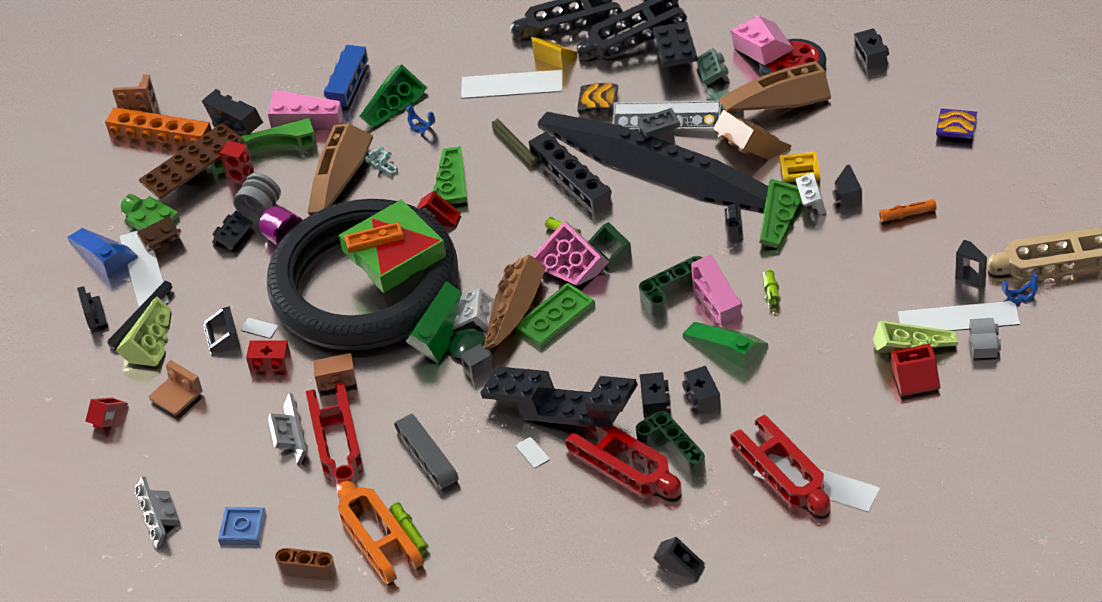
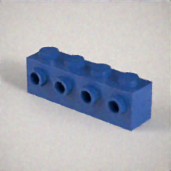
[324,45,368,107]

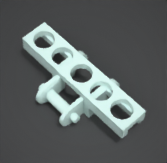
[364,146,398,176]

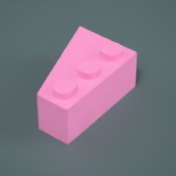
[691,254,743,326]

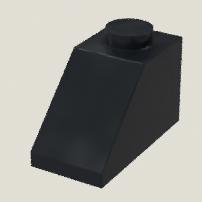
[832,164,862,208]
[653,537,705,580]

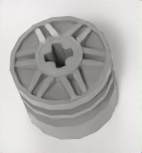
[233,173,281,222]

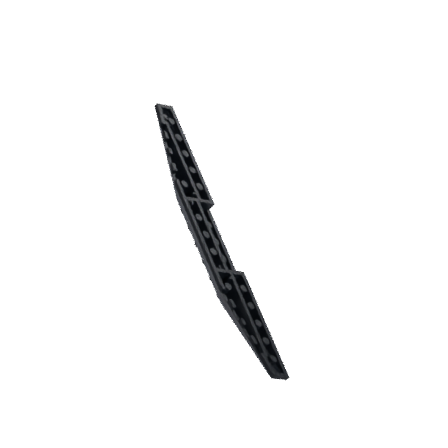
[537,112,800,210]

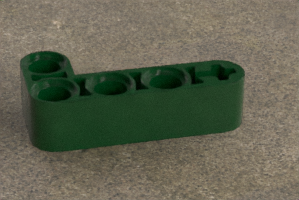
[639,256,703,317]
[636,412,706,476]

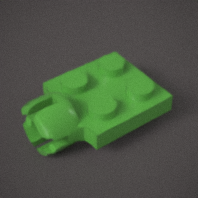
[120,194,178,230]

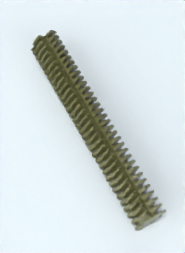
[491,118,538,167]

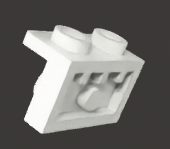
[796,173,827,215]

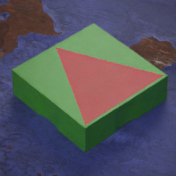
[339,199,446,293]

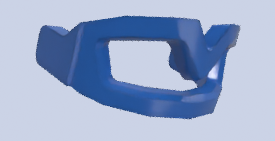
[406,105,436,134]
[1002,273,1038,304]

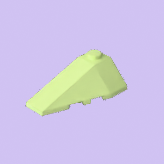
[116,297,171,366]
[873,320,958,353]

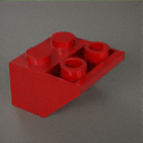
[891,344,941,396]

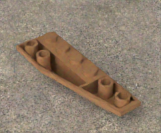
[719,61,831,112]
[308,123,374,215]
[483,254,546,350]

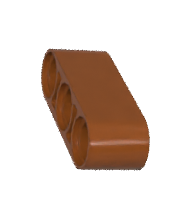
[275,548,336,579]

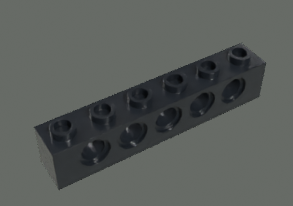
[528,132,612,213]

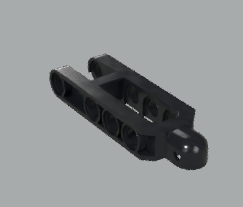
[511,0,623,40]
[577,0,687,60]

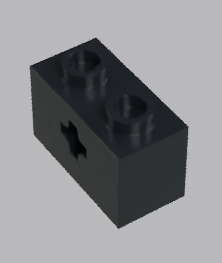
[854,28,889,69]
[682,365,721,413]
[639,372,671,417]

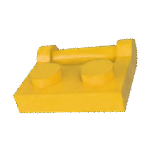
[779,152,820,183]

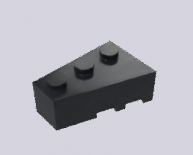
[202,89,263,135]

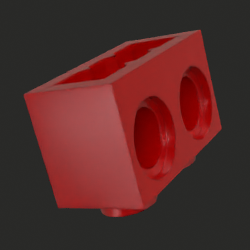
[220,141,254,183]

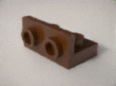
[137,216,182,253]

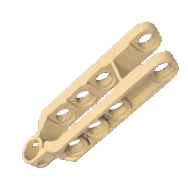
[988,227,1102,281]

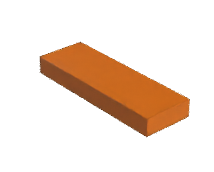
[344,222,404,253]

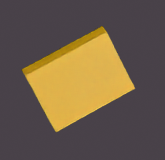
[532,37,578,70]

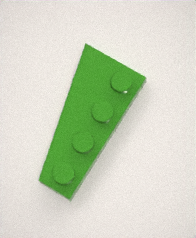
[433,146,467,204]
[759,179,801,248]

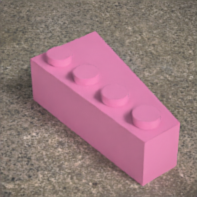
[268,89,343,129]

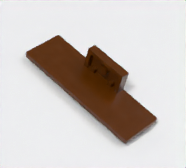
[139,123,244,199]

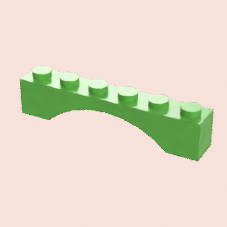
[211,118,317,172]

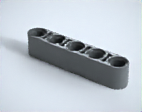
[394,413,459,489]

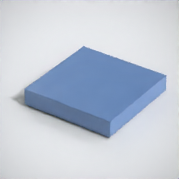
[218,507,266,544]

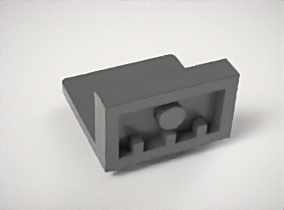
[638,108,680,140]

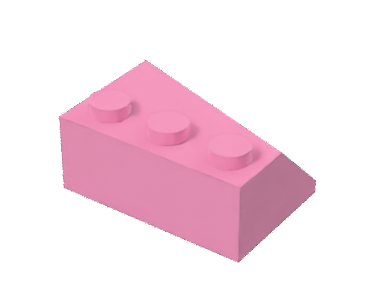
[730,15,793,65]
[532,221,609,286]

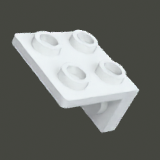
[453,287,494,331]

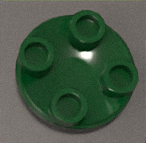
[448,329,485,358]

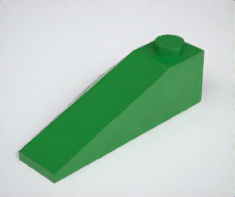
[359,64,428,128]
[406,281,462,363]
[682,322,768,370]

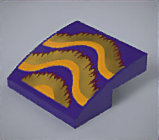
[936,108,978,139]

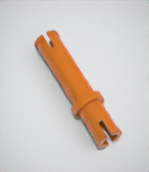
[879,199,937,222]

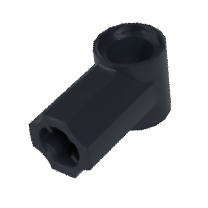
[724,204,743,242]

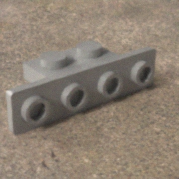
[268,393,308,463]
[135,477,179,547]

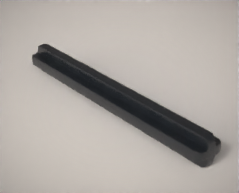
[107,280,173,349]

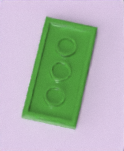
[514,283,595,349]

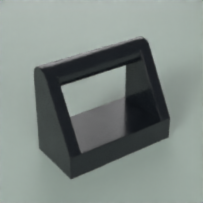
[955,240,987,287]
[203,306,240,353]

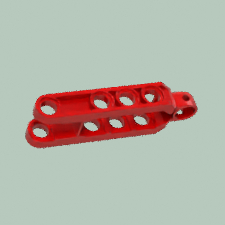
[305,382,363,485]
[730,415,831,516]
[564,425,682,499]

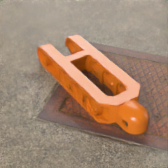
[337,481,424,584]

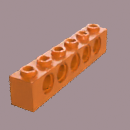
[105,107,212,146]

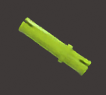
[389,502,429,554]

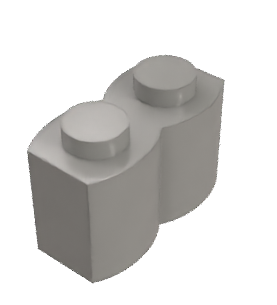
[969,318,1001,358]

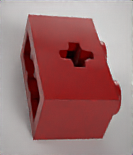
[246,340,291,371]

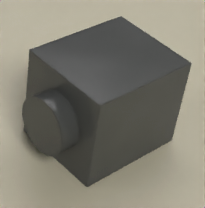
[461,344,493,379]

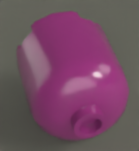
[259,206,303,246]

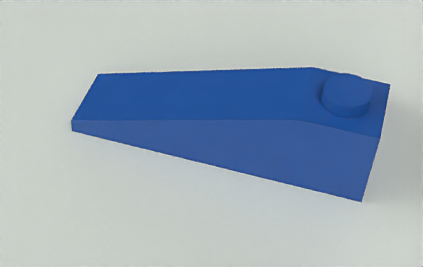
[67,228,138,277]

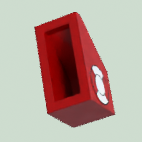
[417,191,461,227]
[85,397,128,429]

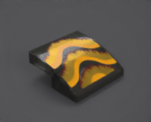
[577,83,619,116]

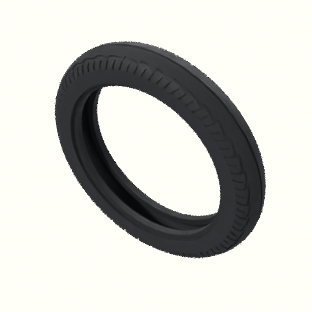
[267,199,458,350]

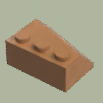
[713,110,792,160]

